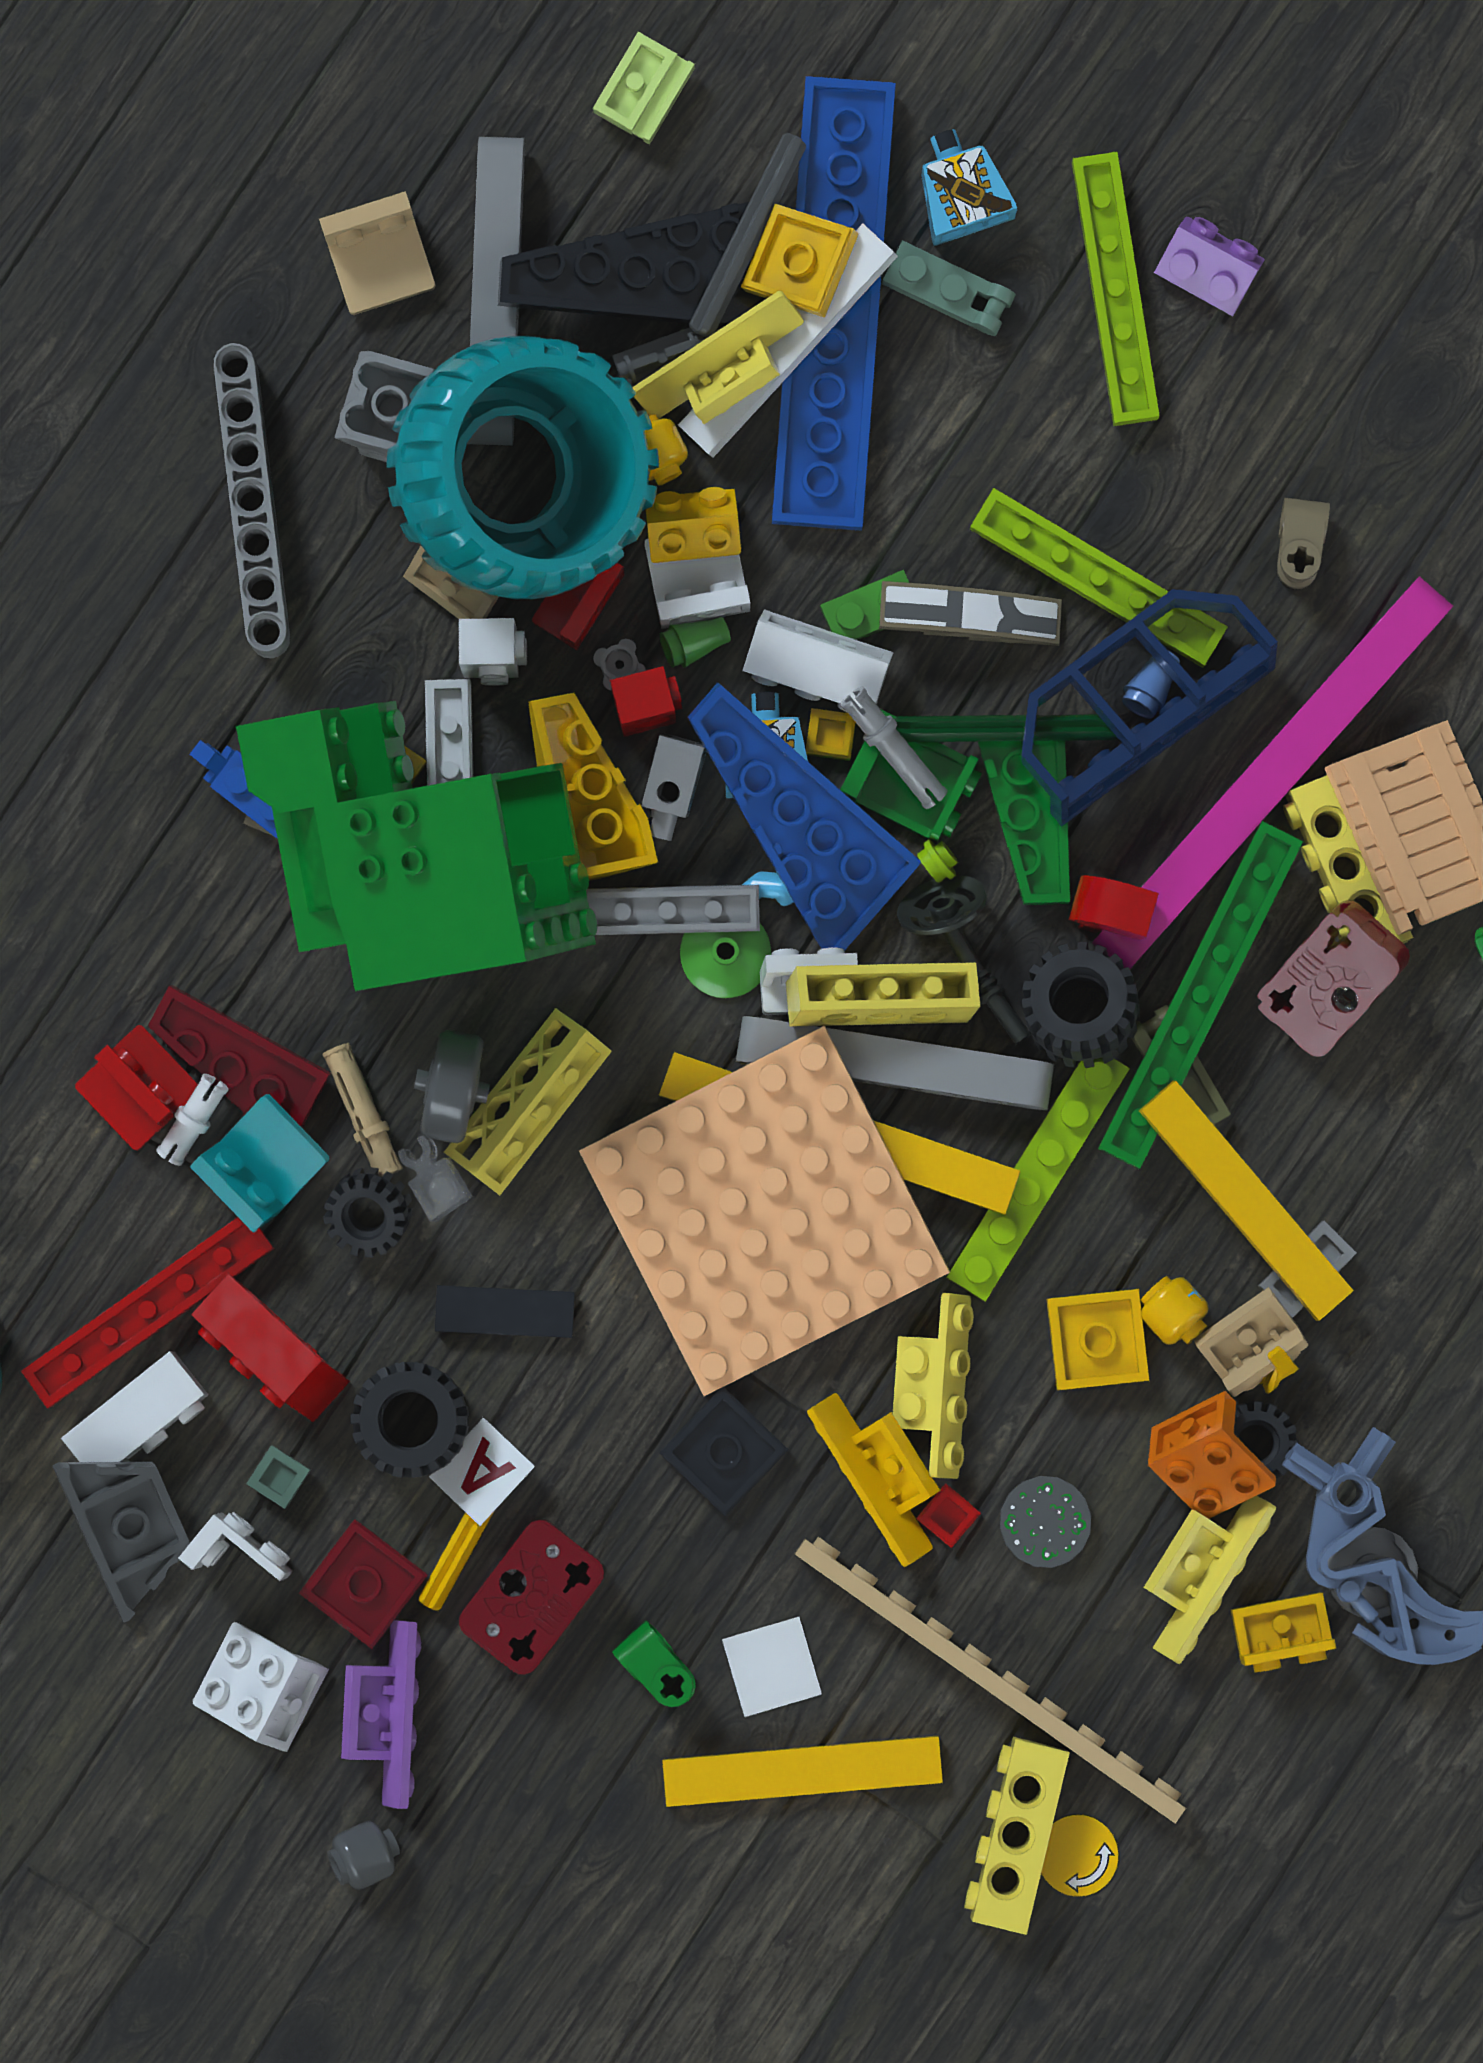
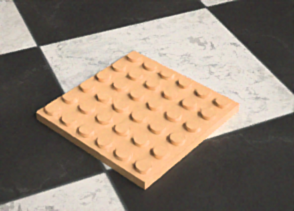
[579,1026,950,1396]

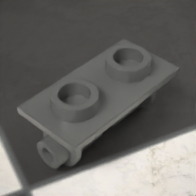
[612,327,704,387]

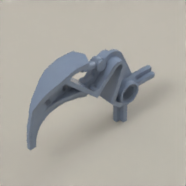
[1282,1427,1483,1665]

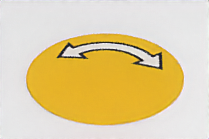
[1041,1815,1118,1896]

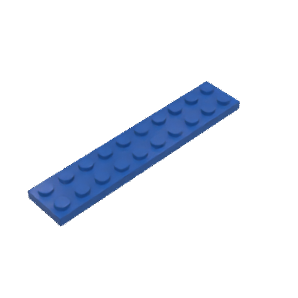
[772,76,896,531]

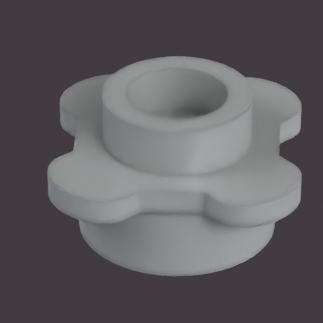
[593,639,646,691]

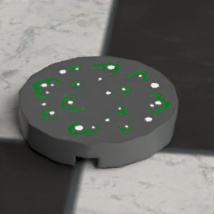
[1000,1476,1091,1568]

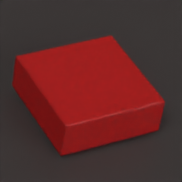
[916,1483,981,1548]

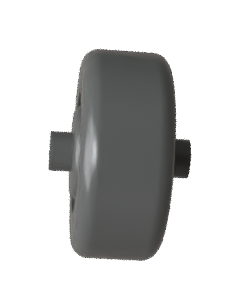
[414,1029,490,1143]

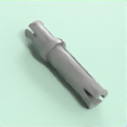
[841,687,948,809]

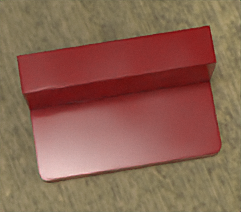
[532,563,625,650]

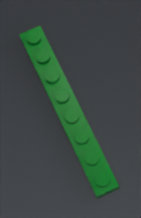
[1098,821,1303,1170]

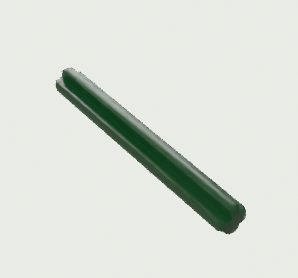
[894,714,1117,742]

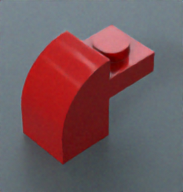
[1069,875,1159,940]

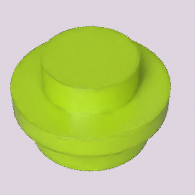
[917,839,958,883]

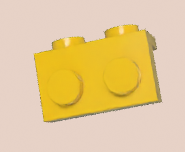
[646,487,741,563]
[1231,1592,1336,1672]

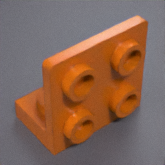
[1148,1391,1276,1519]

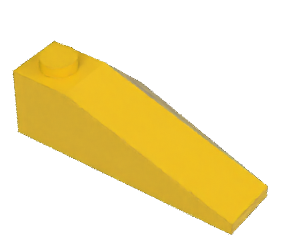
[528,693,658,881]

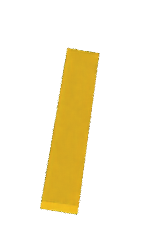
[1139,1081,1354,1321]
[662,1736,943,1807]

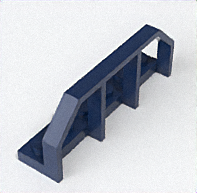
[1021,589,1278,827]

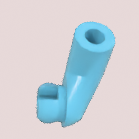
[742,871,794,906]

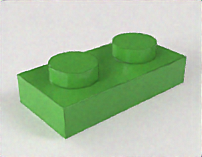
[820,570,909,641]

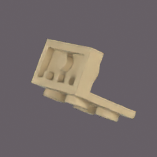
[319,191,436,315]

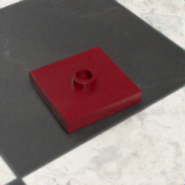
[299,1519,429,1649]

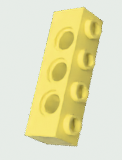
[1283,775,1413,943]
[786,963,980,1027]
[964,1737,1070,1935]

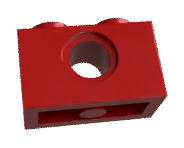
[610,666,682,737]

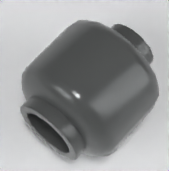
[327,1821,400,1890]

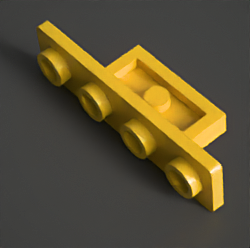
[807,1393,940,1567]

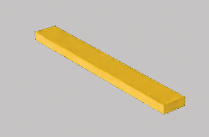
[659,1052,1020,1215]

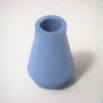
[1122,651,1180,719]

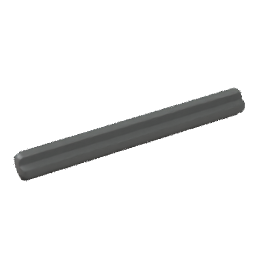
[689,133,806,338]

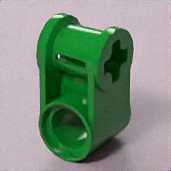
[612,1620,696,1707]

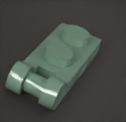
[882,240,1016,336]

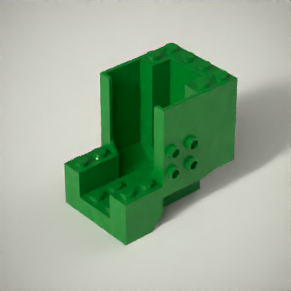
[236,701,597,991]

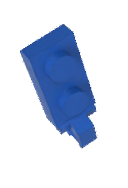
[189,740,278,839]

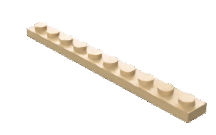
[794,1537,1186,1824]

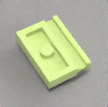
[593,32,695,145]

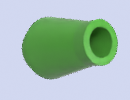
[660,616,731,668]

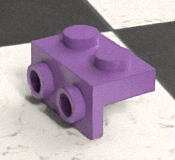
[1154,217,1265,316]

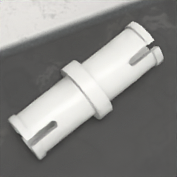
[156,1074,228,1166]

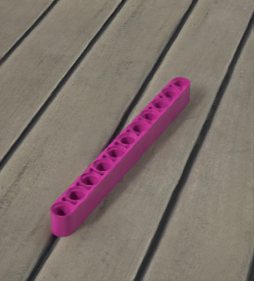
[1092,576,1453,969]

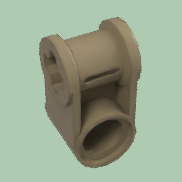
[1277,498,1330,589]

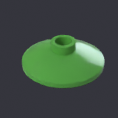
[680,924,771,998]

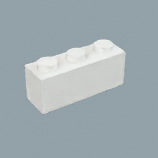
[743,610,893,712]
[61,1351,209,1462]

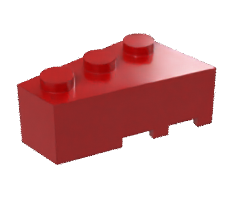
[191,1274,350,1422]

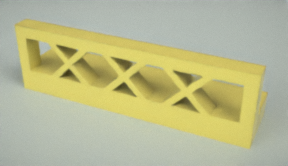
[444,1008,612,1196]

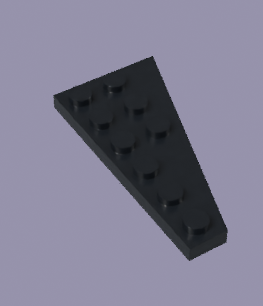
[497,202,766,327]

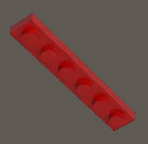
[21,1217,275,1409]

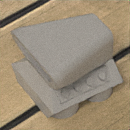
[334,351,435,462]

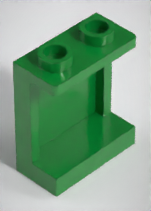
[840,709,982,845]

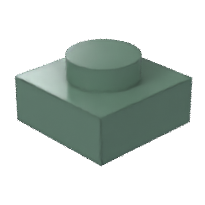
[246,1445,311,1509]

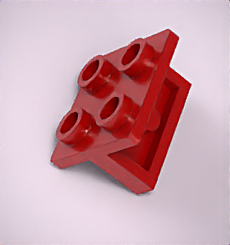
[75,1025,198,1151]

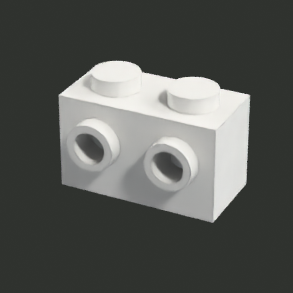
[459,618,527,686]

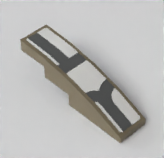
[879,581,1062,646]

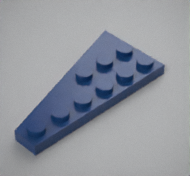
[687,682,921,951]

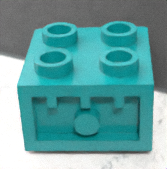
[190,1094,329,1233]

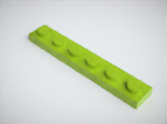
[1072,152,1160,426]
[970,488,1228,668]
[946,1058,1130,1302]

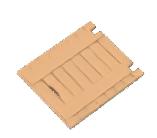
[1324,720,1483,935]

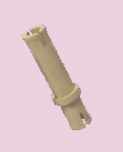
[322,1043,403,1177]

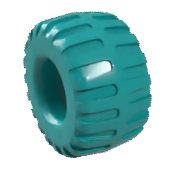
[387,336,659,599]

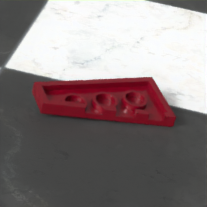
[148,985,331,1127]

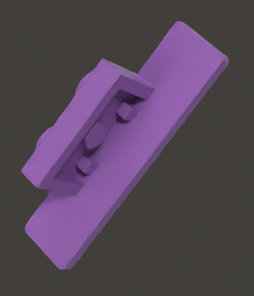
[341,1620,421,1809]

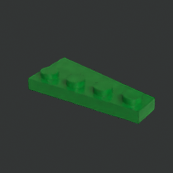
[977,741,1070,905]

